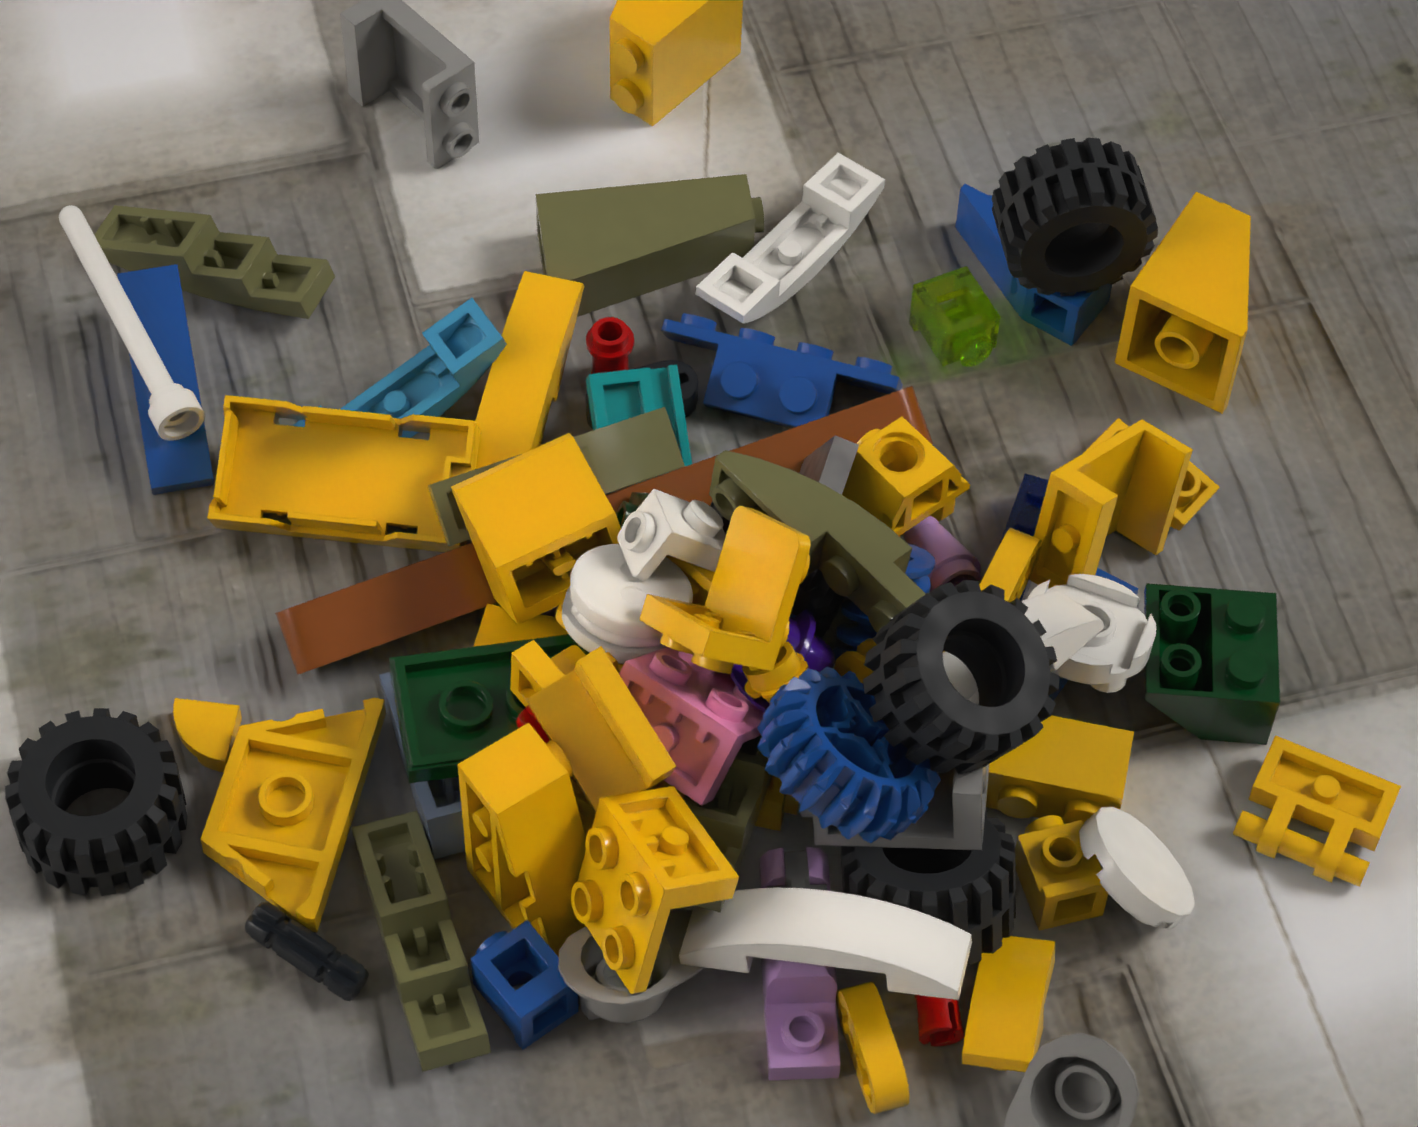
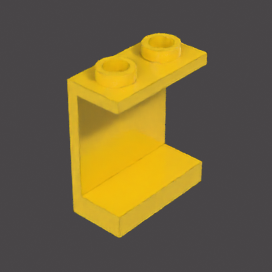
[1029,419,1193,589]

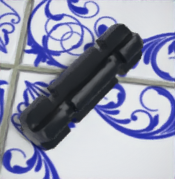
[244,902,369,1001]

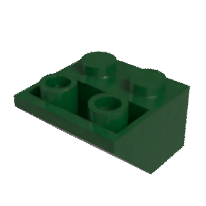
[1144,583,1280,745]

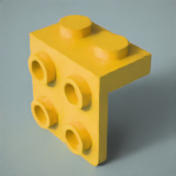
[639,506,811,674]

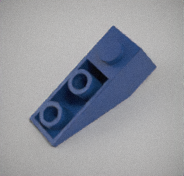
[955,183,1112,346]

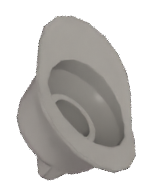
[558,905,705,1023]
[1004,1033,1139,1127]

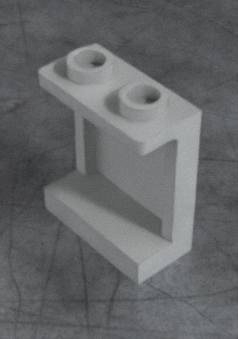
[340,0,479,169]

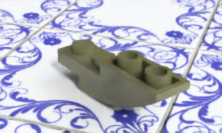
[428,407,685,546]
[709,450,926,633]

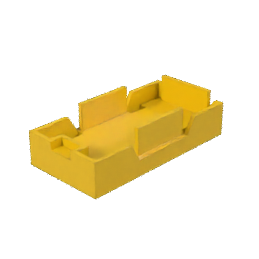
[207,395,481,552]

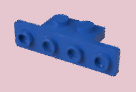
[661,313,903,428]

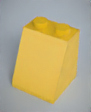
[610,0,743,127]
[1115,192,1251,414]

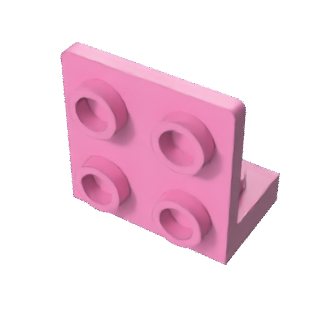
[619,647,764,806]

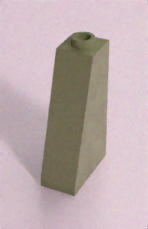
[535,174,764,317]

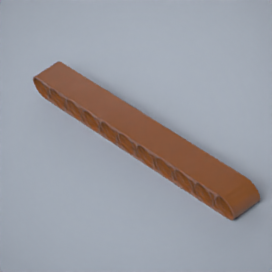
[275,386,933,674]

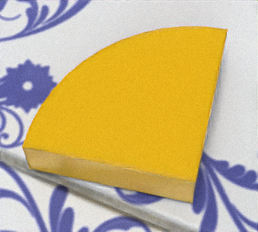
[173,698,242,772]

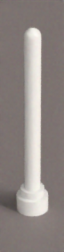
[59,205,205,441]

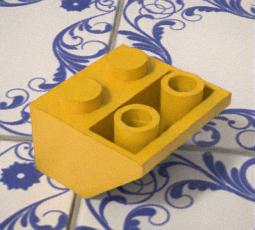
[451,433,621,625]

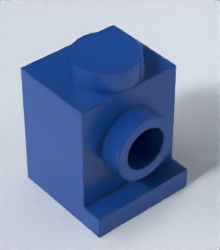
[470,920,579,1050]

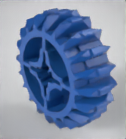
[757,666,941,844]

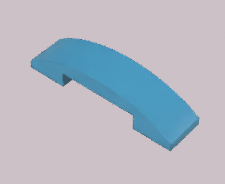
[292,298,507,438]

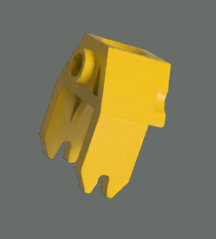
[842,416,970,536]

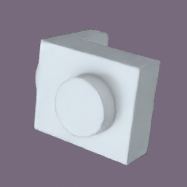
[617,488,726,581]

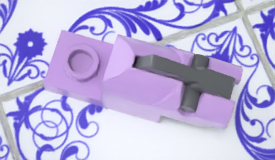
[759,847,840,1080]

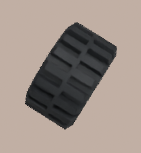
[992,137,1158,296]
[863,580,1059,774]
[5,708,188,896]
[841,811,1016,966]

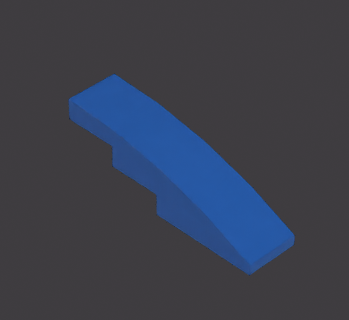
[117,264,215,495]

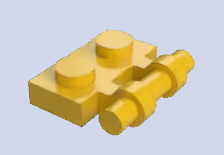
[1233,735,1401,887]

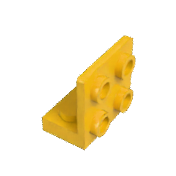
[571,786,739,994]

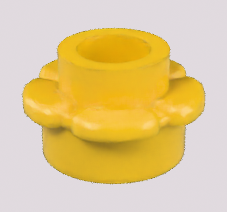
[742,641,809,703]

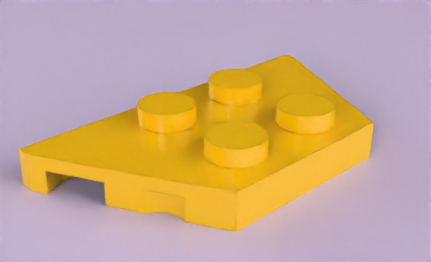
[200,698,386,933]

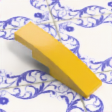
[475,271,584,469]

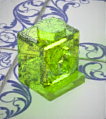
[909,266,1001,367]

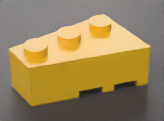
[457,723,586,957]

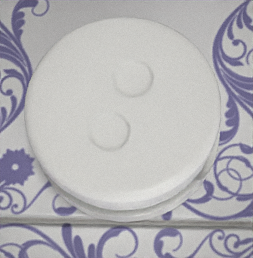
[562,544,693,664]

